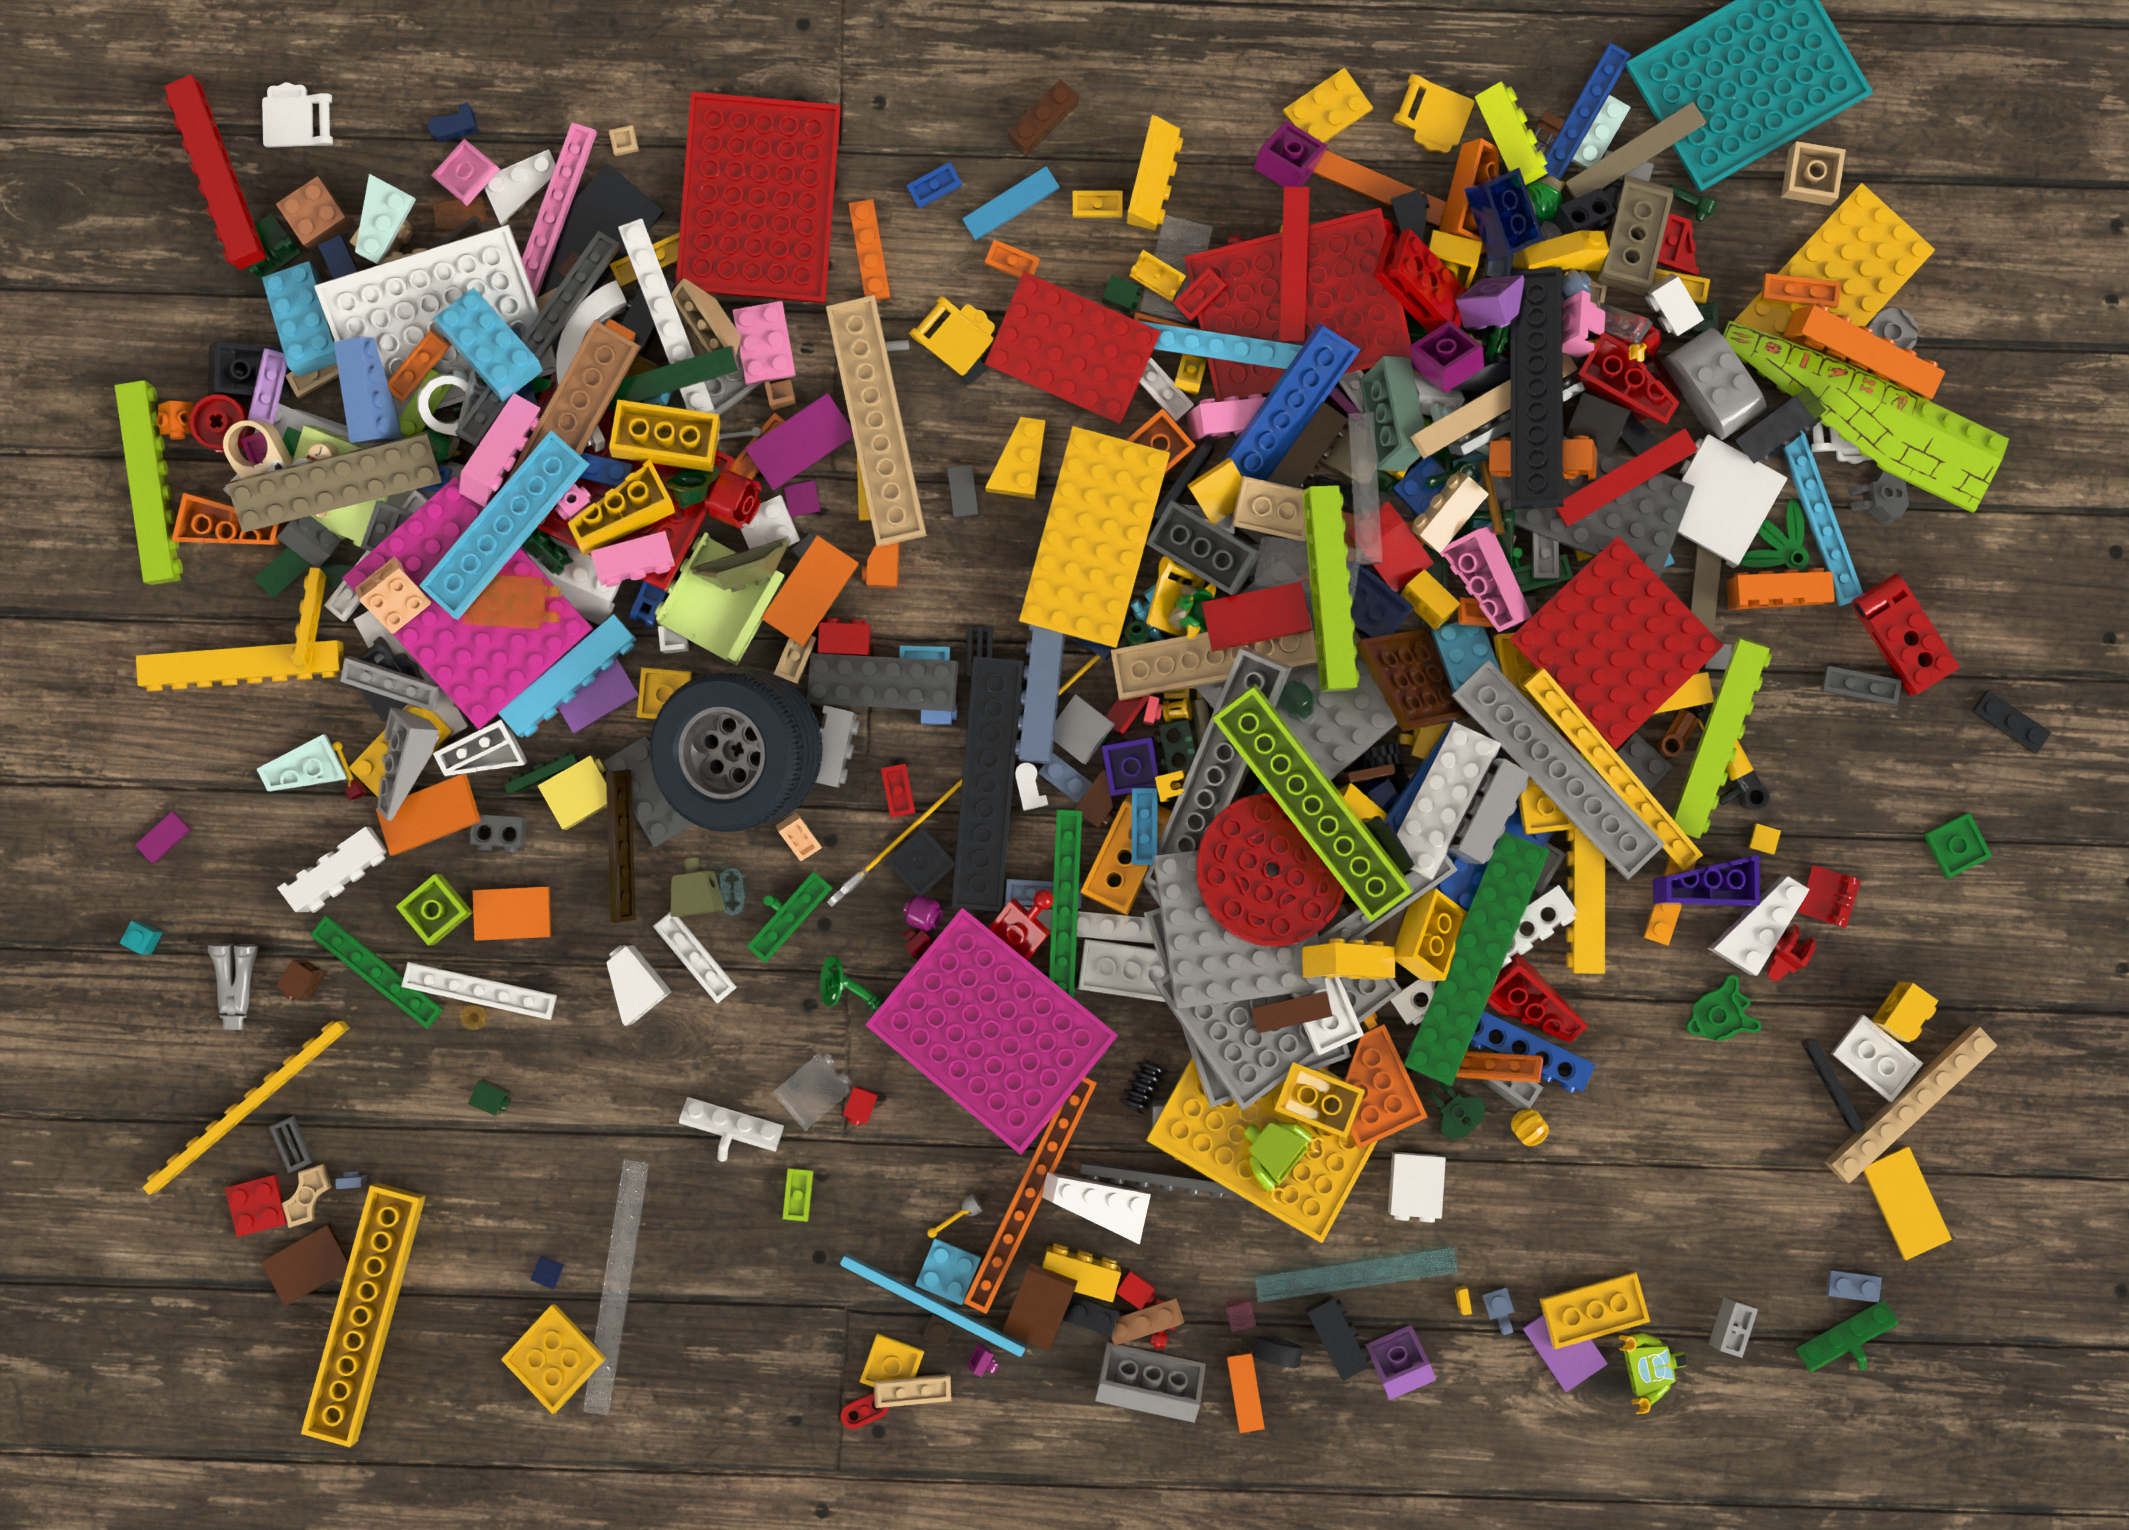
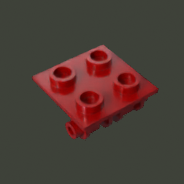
[1798,865,1861,928]

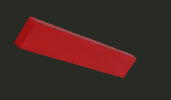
[1279,187,1310,341]
[1555,428,1698,527]

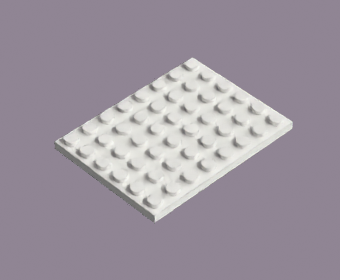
[314,224,556,419]

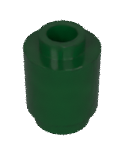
[1124,621,1151,647]

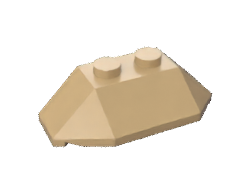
[671,279,741,357]

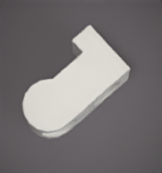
[1015,763,1048,811]

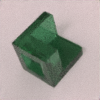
[1688,301,1718,335]

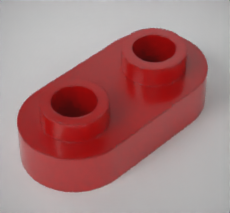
[841,1392,889,1429]

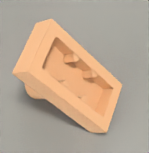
[776,812,822,861]

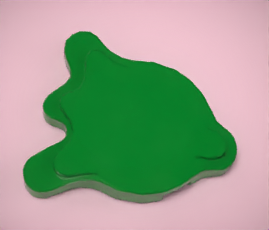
[1686,974,1761,1041]

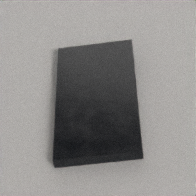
[537,163,664,303]

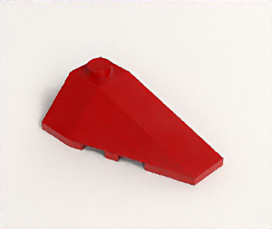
[1575,332,1679,425]

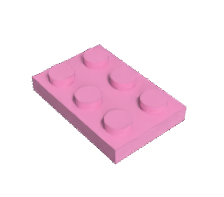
[733,301,796,385]

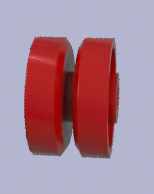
[189,394,254,454]

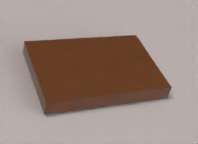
[261,1224,349,1306]

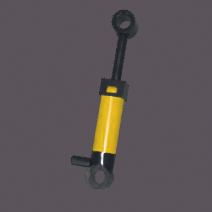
[1694,703,1770,810]

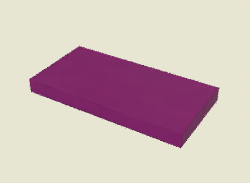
[745,393,853,490]

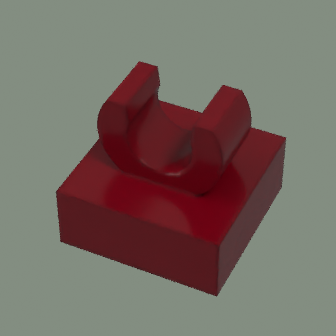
[903,928,934,960]

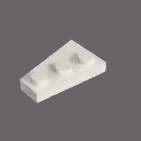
[484,149,556,226]

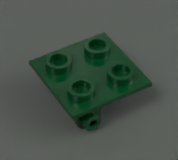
[248,213,301,282]

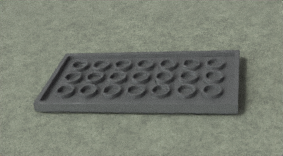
[1476,430,1695,578]

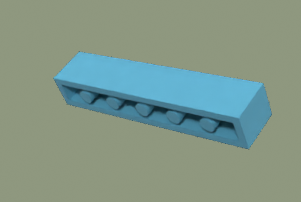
[498,614,637,737]

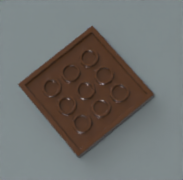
[1356,628,1471,731]

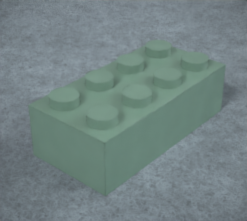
[1359,356,1424,472]

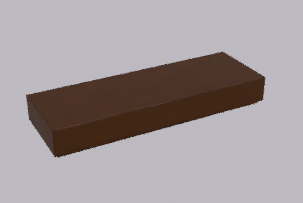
[1251,991,1333,1034]

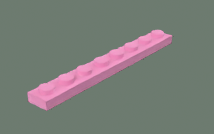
[522,123,597,299]

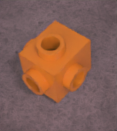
[157,401,194,440]

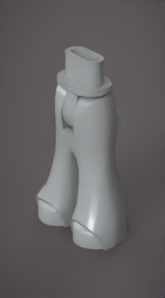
[208,943,258,1030]

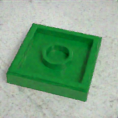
[1922,812,1993,879]

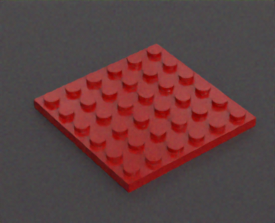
[1508,536,1724,750]

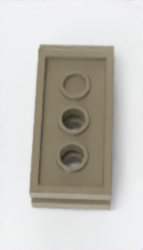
[1596,175,1673,296]

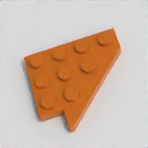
[1326,1024,1428,1149]

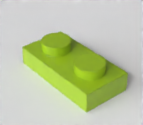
[783,1168,814,1222]

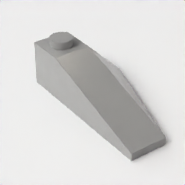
[377,707,439,821]

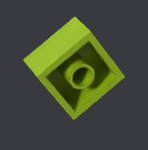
[396,874,473,945]

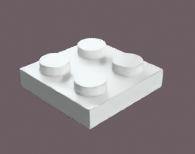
[741,495,801,549]

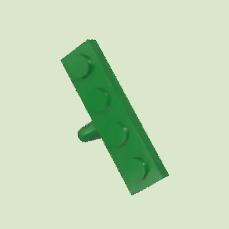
[1472,548,1573,599]
[746,871,833,963]
[1796,1300,1899,1373]

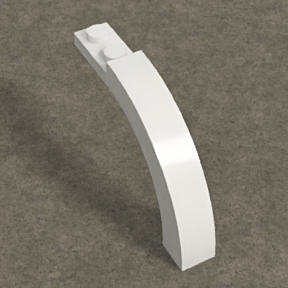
[556,280,627,452]

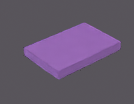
[558,657,639,734]
[1522,1313,1607,1392]

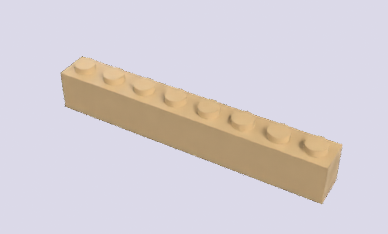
[1824,1026,1997,1183]

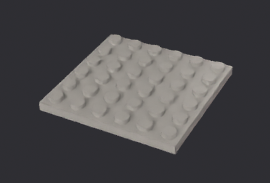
[1153,850,1327,1010]

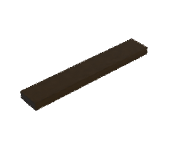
[606,769,636,923]

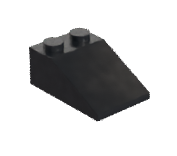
[208,341,291,400]

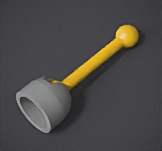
[927,1193,984,1238]

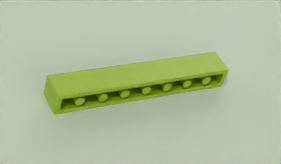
[115,380,183,585]
[1302,486,1359,692]
[1672,636,1772,839]

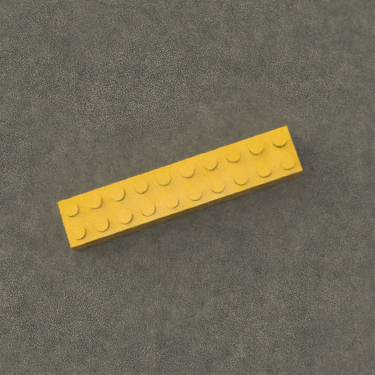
[301,1182,426,1447]

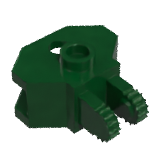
[1427,1082,1486,1138]

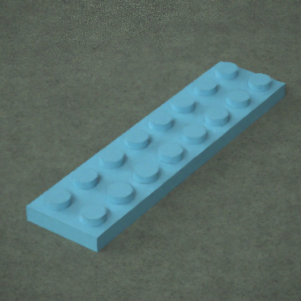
[419,430,590,620]

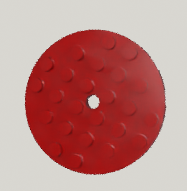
[1196,793,1346,947]

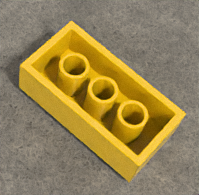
[609,400,721,472]

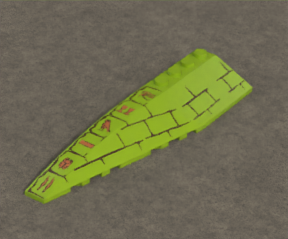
[1723,321,2009,513]

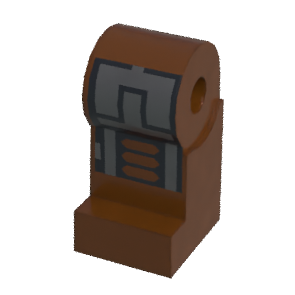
[1533,111,1565,156]

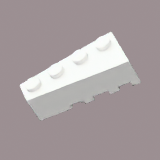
[278,827,389,913]
[1707,876,1810,976]
[1042,1172,1151,1244]

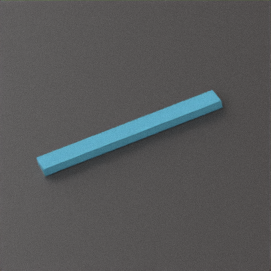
[1780,430,1863,607]
[840,1253,1026,1357]

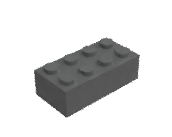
[1146,500,1262,595]

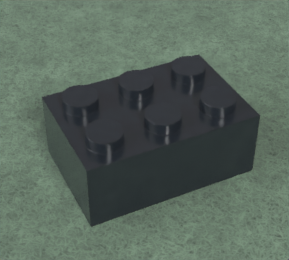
[1736,386,1826,464]

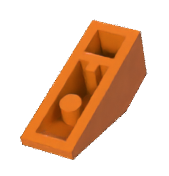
[862,542,900,589]

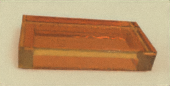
[433,197,487,230]

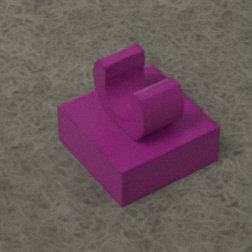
[966,1343,999,1377]

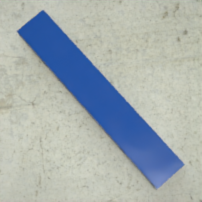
[1543,42,1632,181]

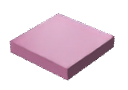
[431,139,500,206]

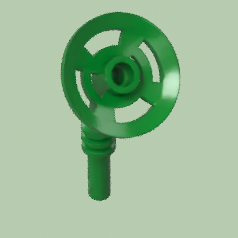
[820,956,884,1013]

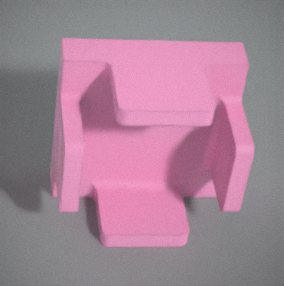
[1562,290,1605,358]

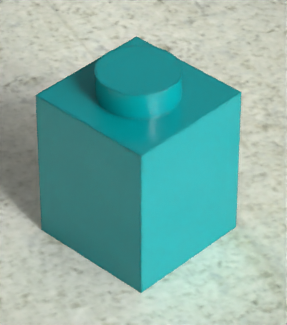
[120,920,163,955]

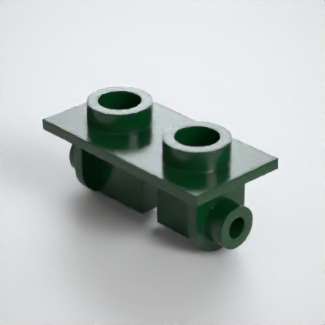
[523,529,574,576]

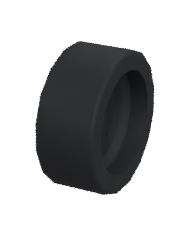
[1252,1336,1303,1368]

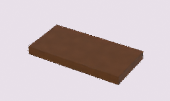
[1002,1263,1078,1350]

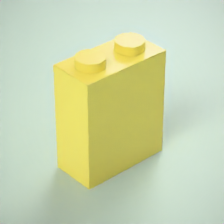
[538,756,607,830]

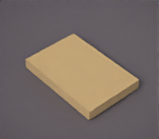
[1231,476,1306,542]

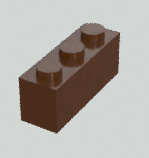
[1008,79,1078,157]

